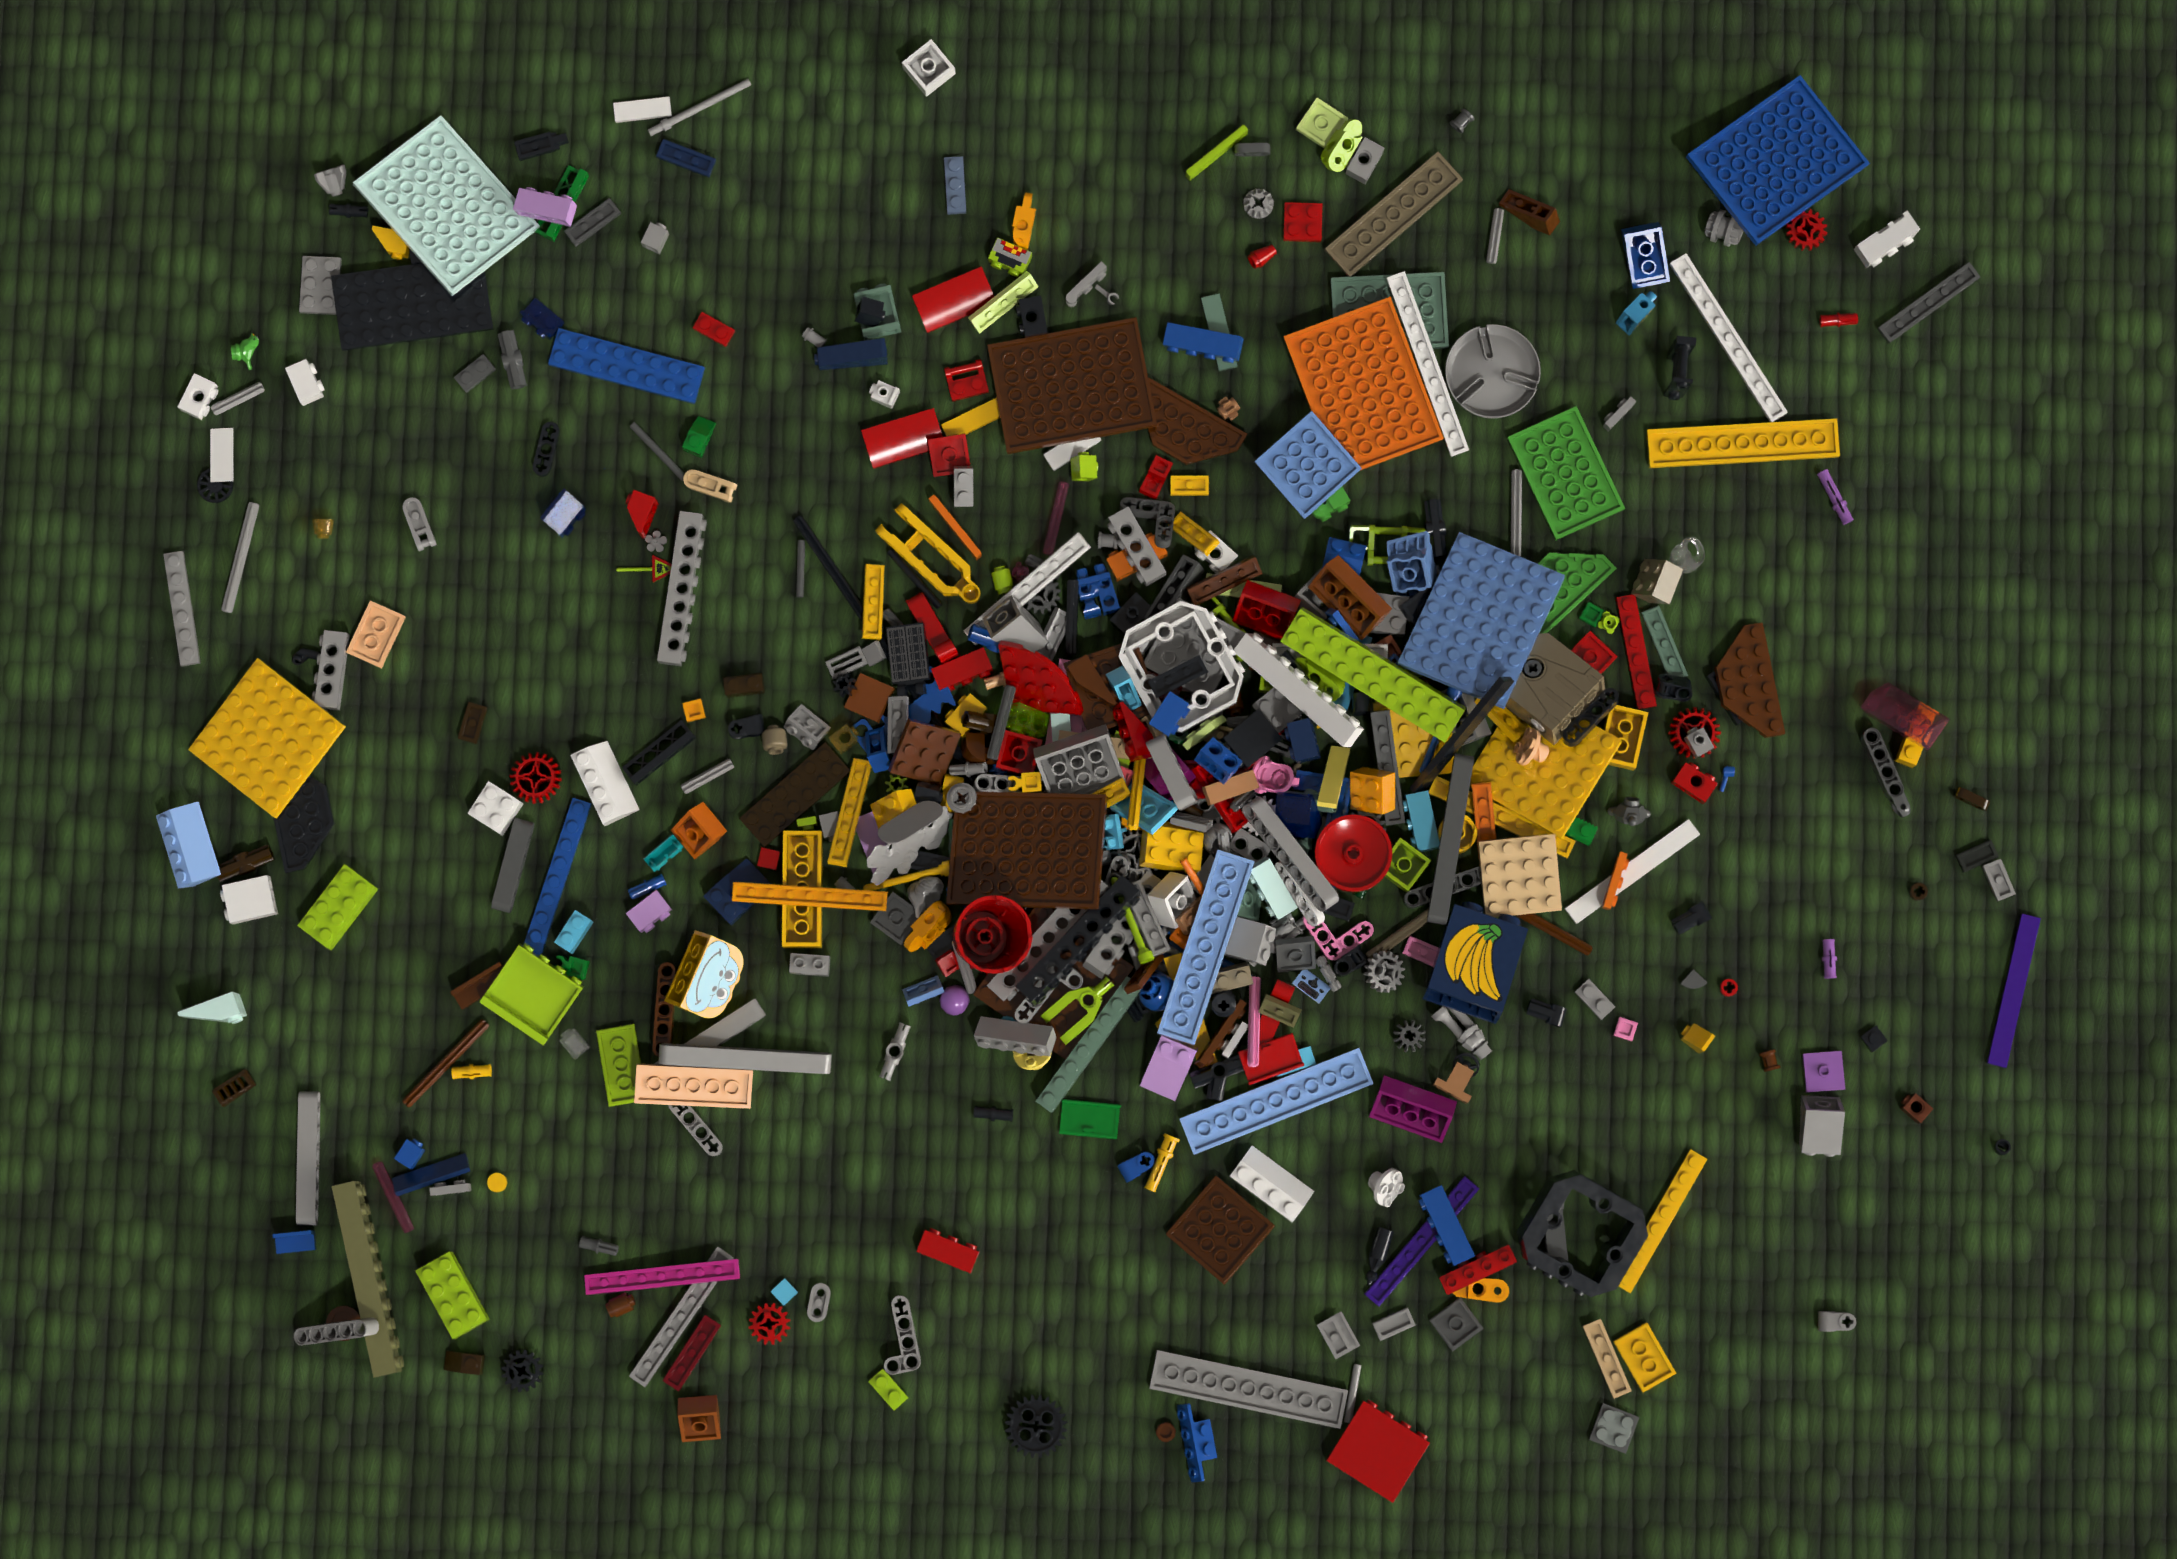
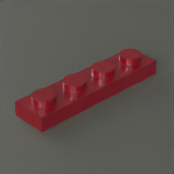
[663,1315,722,1391]

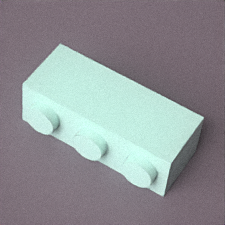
[1249,857,1298,920]

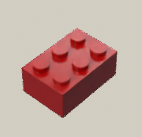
[1232,580,1301,640]

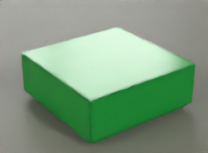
[1579,602,1605,628]

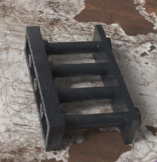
[1664,336,1696,400]

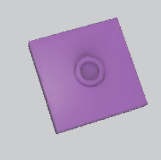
[1802,1051,1845,1093]

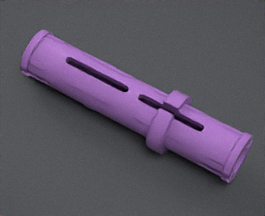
[1817,469,1854,525]

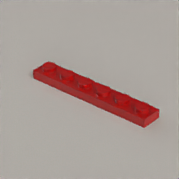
[1616,595,1657,710]

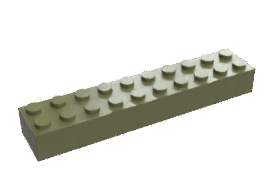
[332,1181,404,1378]

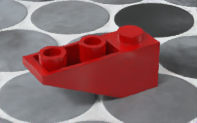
[1113,702,1153,762]

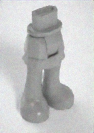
[1431,1006,1492,1060]

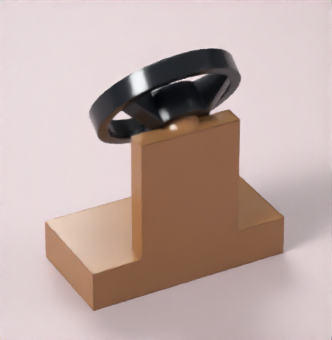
[1433,1052,1480,1104]

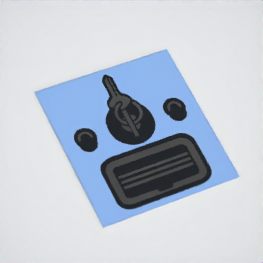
[1292,970,1330,1004]

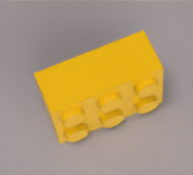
[1603,705,1649,771]
[1139,826,1204,873]

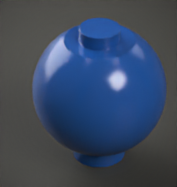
[1139,973,1174,1011]

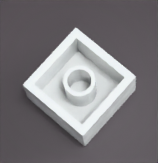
[902,39,956,97]
[468,781,523,836]
[1147,871,1196,929]

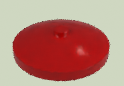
[1315,815,1392,892]

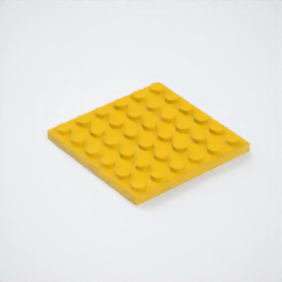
[188,658,346,819]
[1470,709,1622,839]

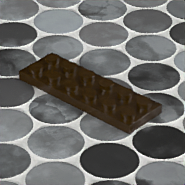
[739,742,850,847]

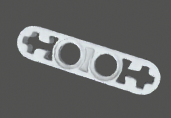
[1275,861,1325,927]

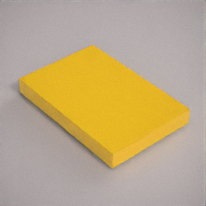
[1613,1322,1676,1393]

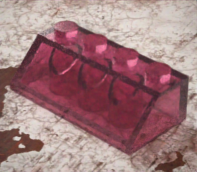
[1860,683,1950,751]

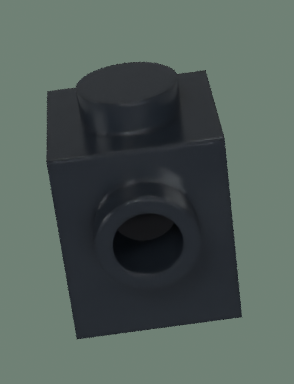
[854,296,886,327]

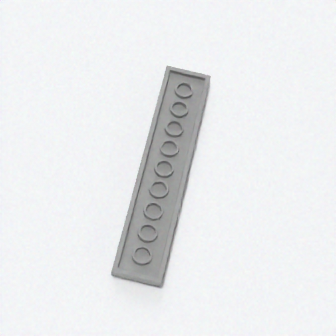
[1149,1350,1348,1429]

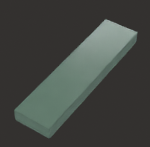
[1201,293,1237,371]
[1641,605,1688,677]

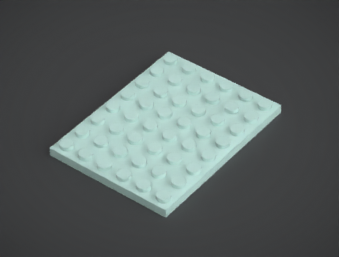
[353,115,540,296]

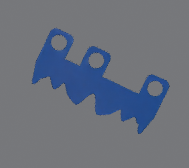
[850,666,956,753]

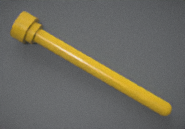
[863,860,950,891]

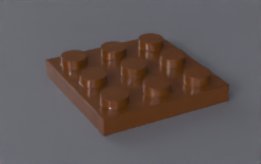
[888,718,961,786]

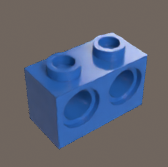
[1194,737,1243,785]

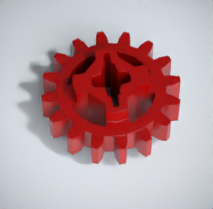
[1786,209,1827,251]
[749,1303,791,1345]

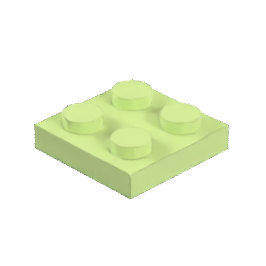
[1296,98,1348,149]
[1182,715,1227,750]

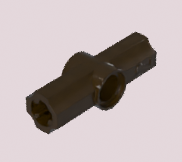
[961,711,1020,735]
[217,844,275,882]

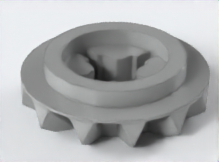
[1243,188,1274,219]
[947,783,977,814]

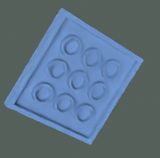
[1254,411,1362,519]

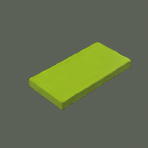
[596,1024,641,1107]

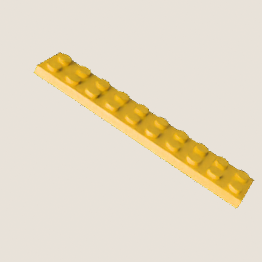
[1646,419,1840,468]

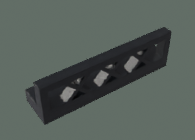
[622,720,696,786]

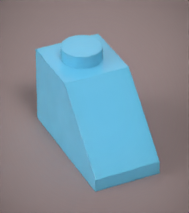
[1106,666,1142,711]

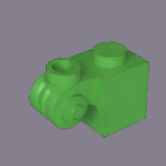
[1312,487,1350,522]

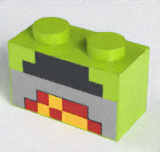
[988,238,1032,277]

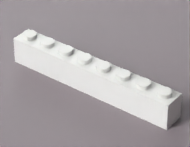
[1234,633,1364,747]

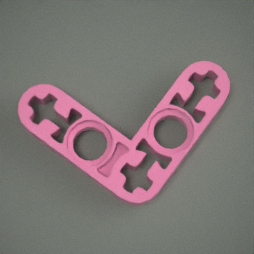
[1302,915,1374,960]

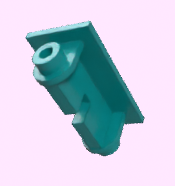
[643,834,683,872]

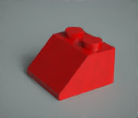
[626,490,659,539]
[996,730,1043,776]

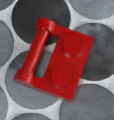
[944,359,989,402]

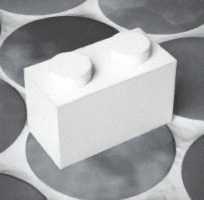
[285,359,325,406]

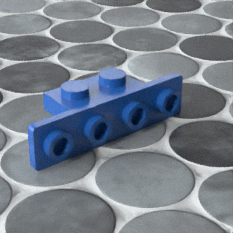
[1177,1403,1217,1483]

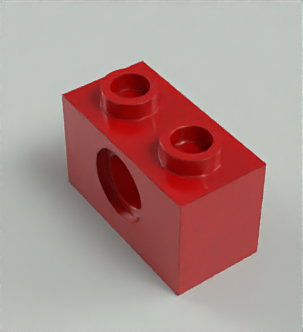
[1671,762,1718,804]

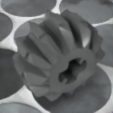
[1393,1020,1426,1052]

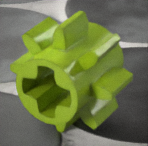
[885,775,909,793]

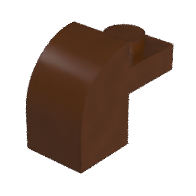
[961,732,998,765]

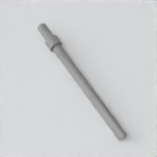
[648,79,751,136]

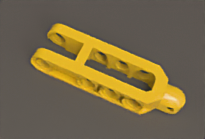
[875,503,981,604]

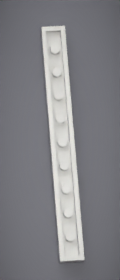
[1669,254,1788,422]
[1386,271,1469,457]

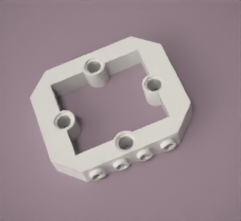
[1118,601,1245,733]

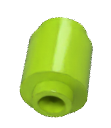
[991,566,1014,595]

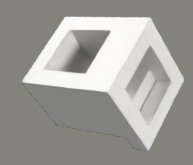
[869,380,900,409]

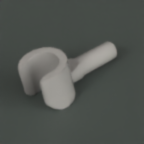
[1095,284,1119,305]

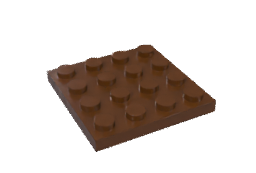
[1063,643,1152,731]
[1166,1176,1275,1285]

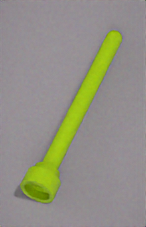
[1111,877,1154,964]

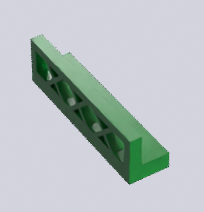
[535,165,589,242]

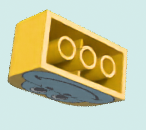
[664,930,743,1018]

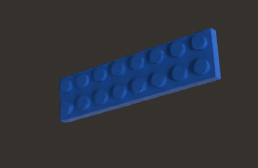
[548,328,705,404]

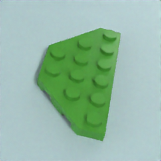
[1538,553,1617,634]

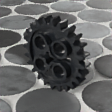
[1005,1395,1068,1458]

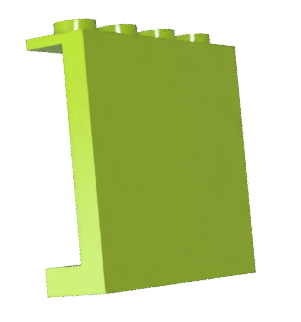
[480,943,584,1046]

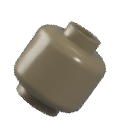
[761,725,788,755]

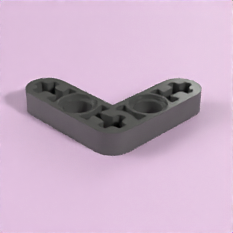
[1120,497,1175,548]

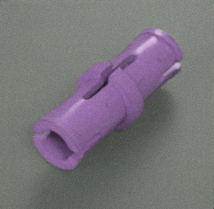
[1822,939,1837,979]

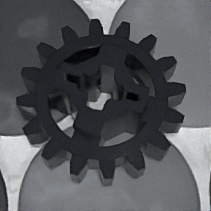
[501,1350,544,1392]

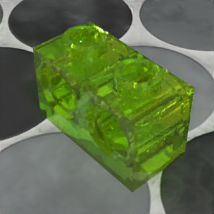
[1006,702,1050,738]

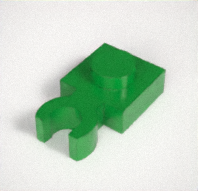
[555,956,590,980]

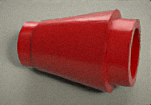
[1248,244,1277,269]

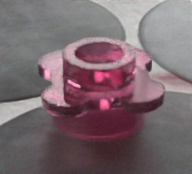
[1012,562,1029,583]

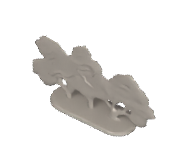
[867,801,953,886]

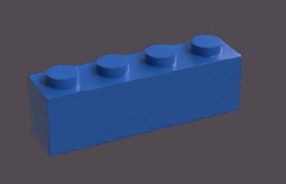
[1163,322,1244,363]
[1418,1185,1475,1266]

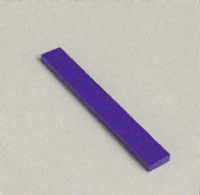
[1987,914,2041,1068]
[1364,1176,1479,1307]

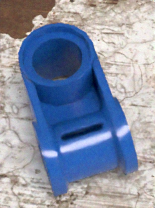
[1117,1152,1155,1183]

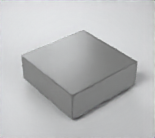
[862,641,886,667]

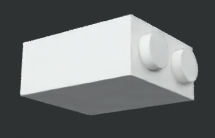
[220,875,278,924]

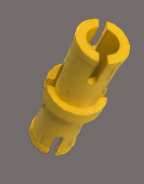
[451,1064,492,1079]

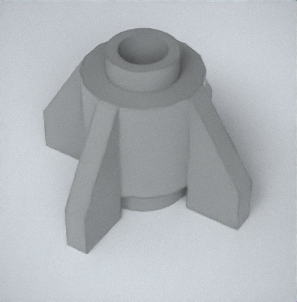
[314,165,347,197]

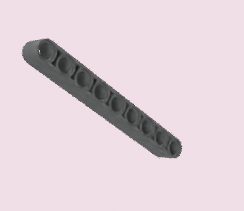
[1427,753,1474,925]

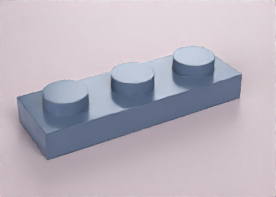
[944,156,966,215]

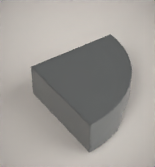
[1680,969,1708,989]

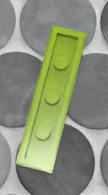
[1186,125,1248,181]

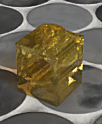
[828,724,859,755]

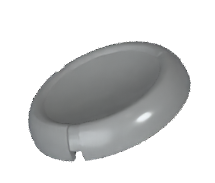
[1445,324,1541,419]

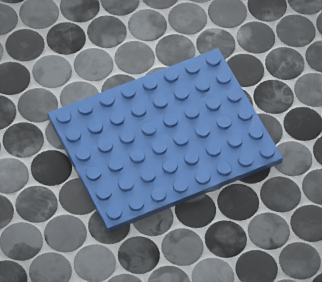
[1398,532,1565,709]

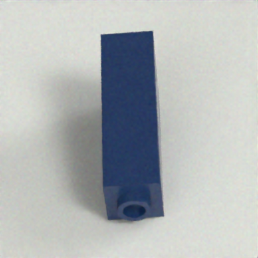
[814,338,888,370]

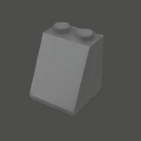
[983,595,1048,653]
[1224,917,1276,966]
[1799,1095,1845,1157]

